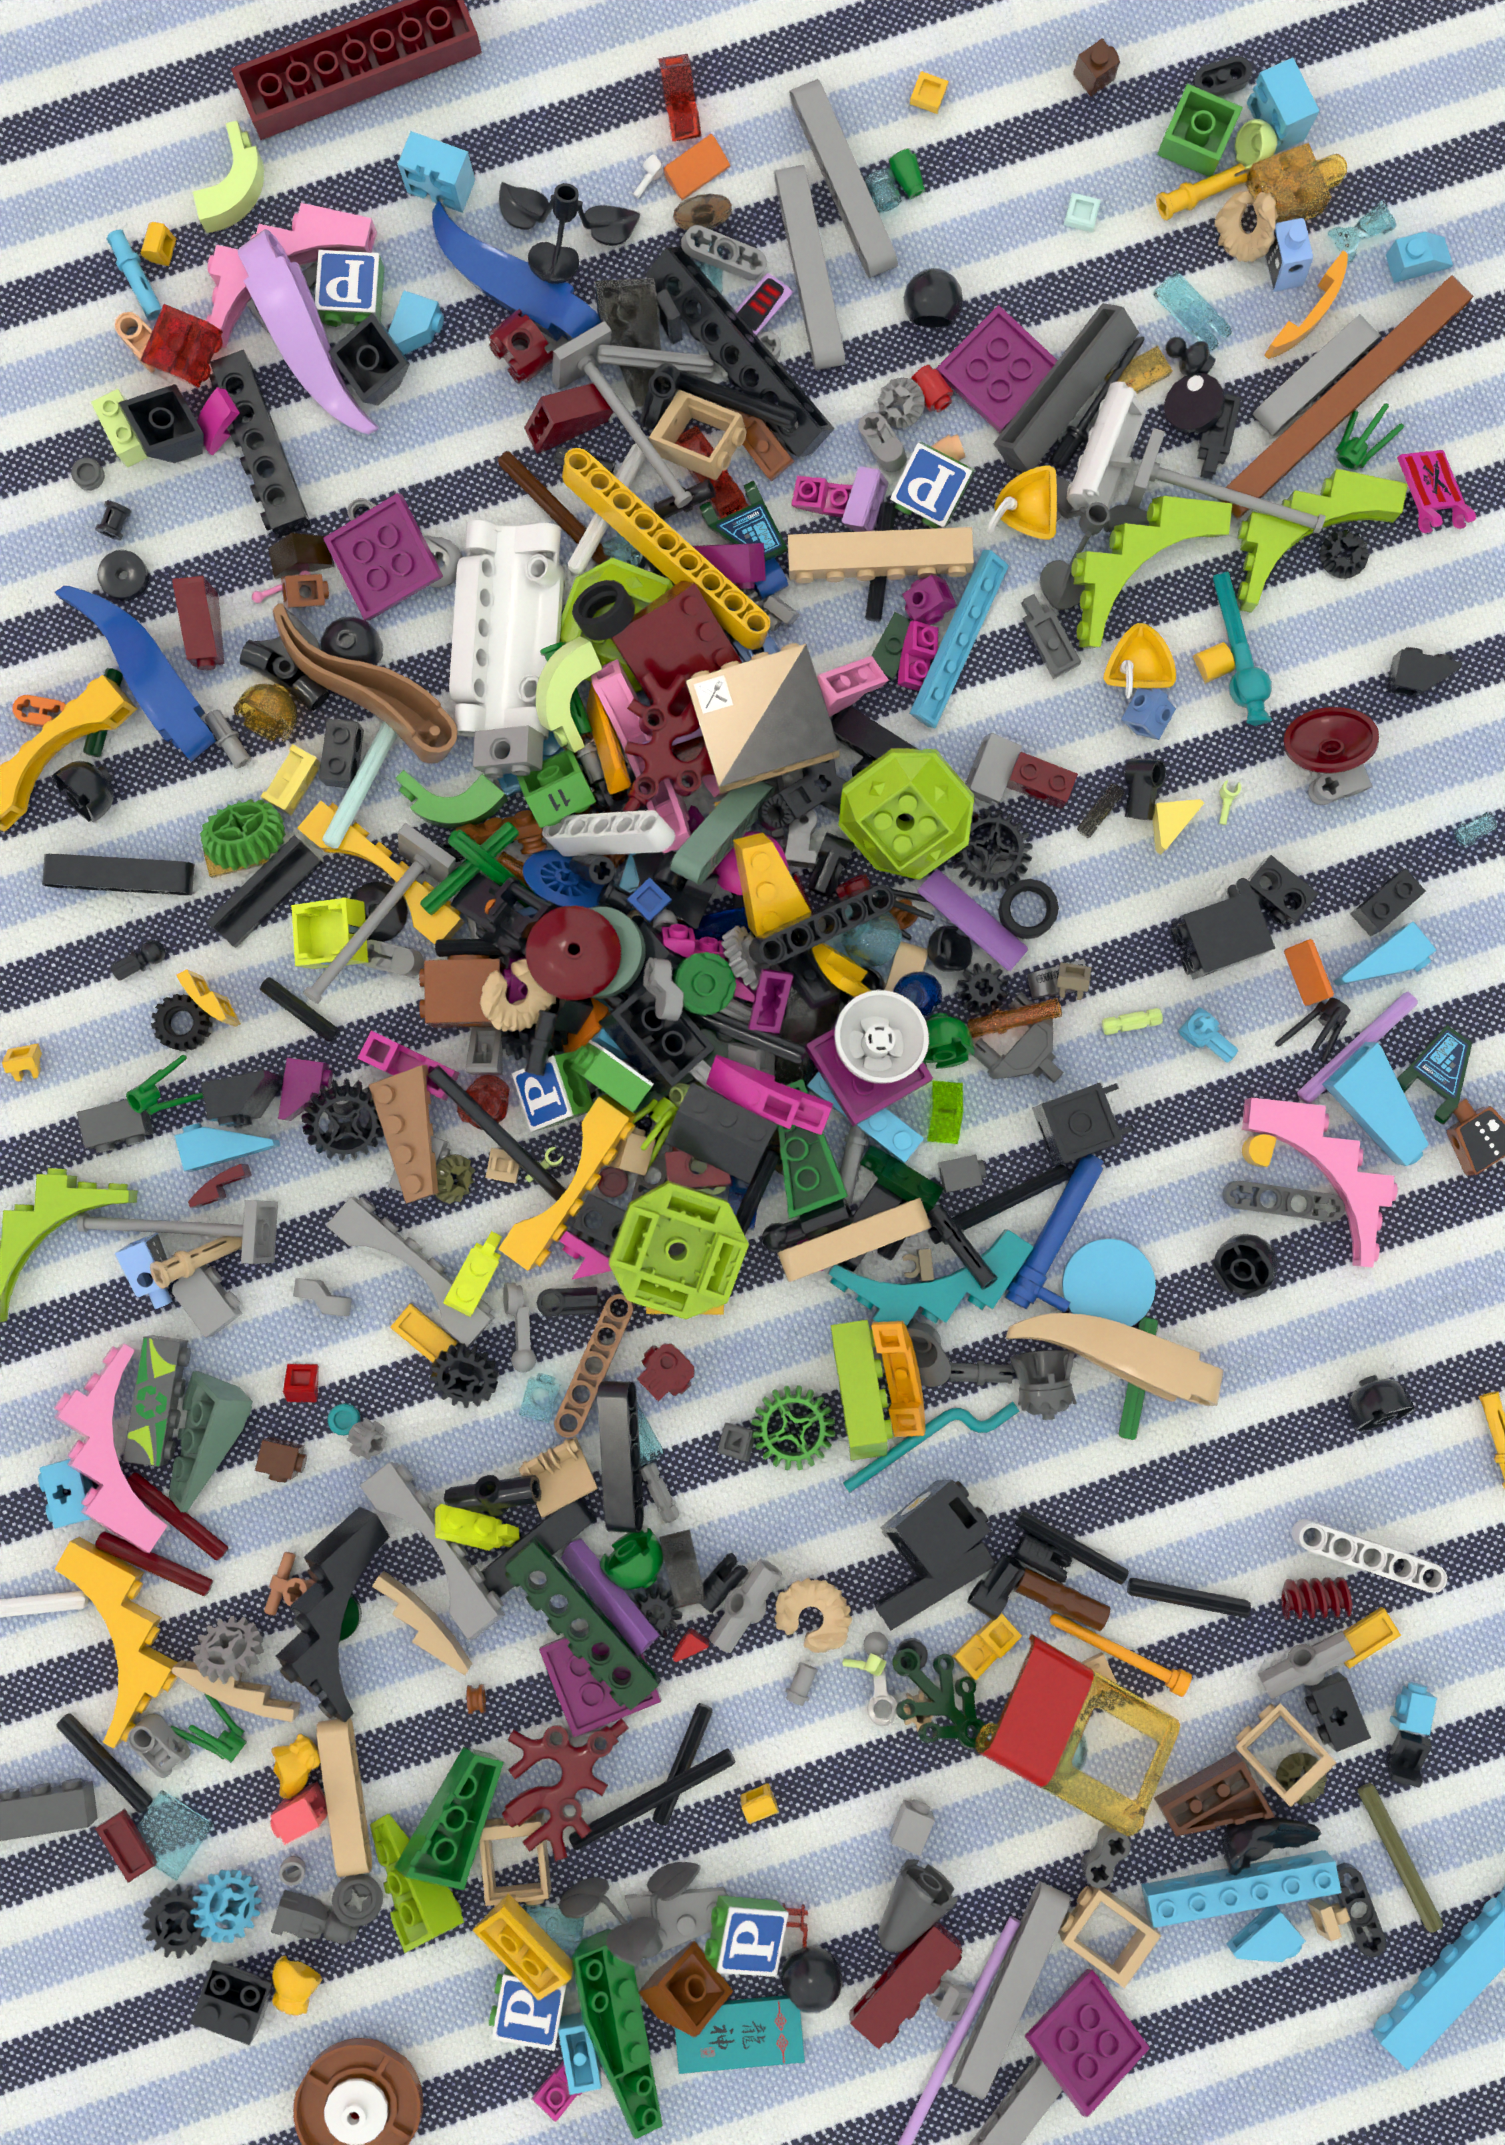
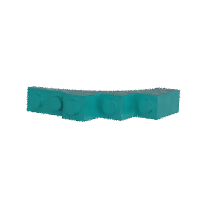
[828,1229,1034,1326]

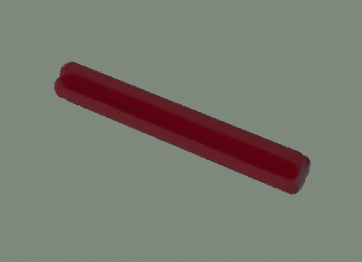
[127,1473,228,1561]
[95,1532,213,1596]

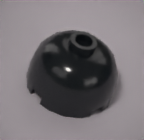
[321,616,383,665]
[52,761,114,823]
[1213,1234,1278,1298]
[1349,1375,1415,1432]

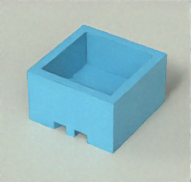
[1246,57,1320,154]
[398,131,476,213]

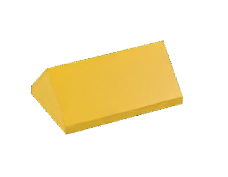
[472,1893,573,2000]

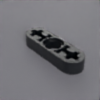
[1336,1863,1386,1957]

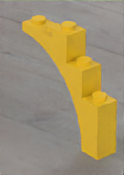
[55,1537,178,1749]

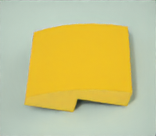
[812,942,871,997]
[176,969,241,1027]

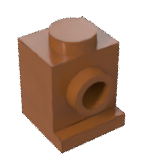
[281,574,329,609]

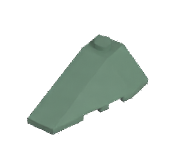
[168,1371,253,1512]

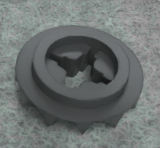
[332,1874,383,1928]

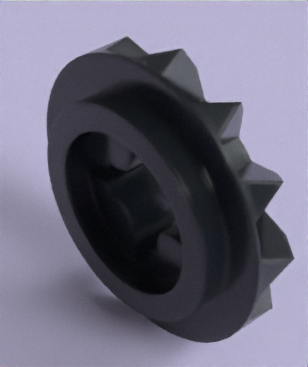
[1320,529,1370,579]

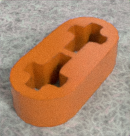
[12,695,66,727]

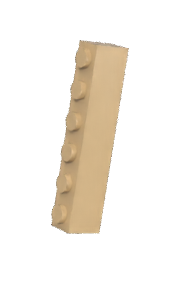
[788,527,974,584]

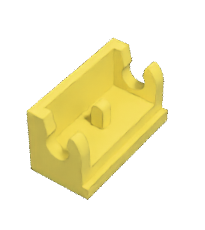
[261,744,321,816]

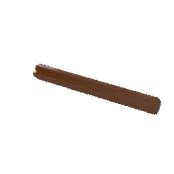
[497,451,611,565]

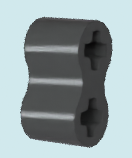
[1081,1824,1131,1888]

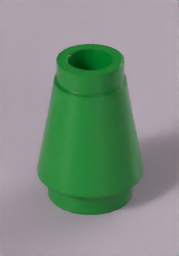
[888,148,925,199]

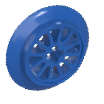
[523,850,605,908]

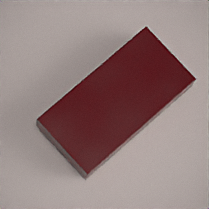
[95,1809,158,1883]

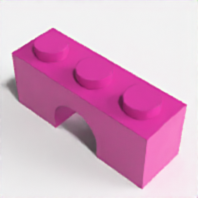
[357,1031,460,1101]

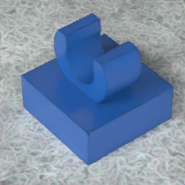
[627,877,672,923]

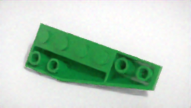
[571,1928,663,2139]

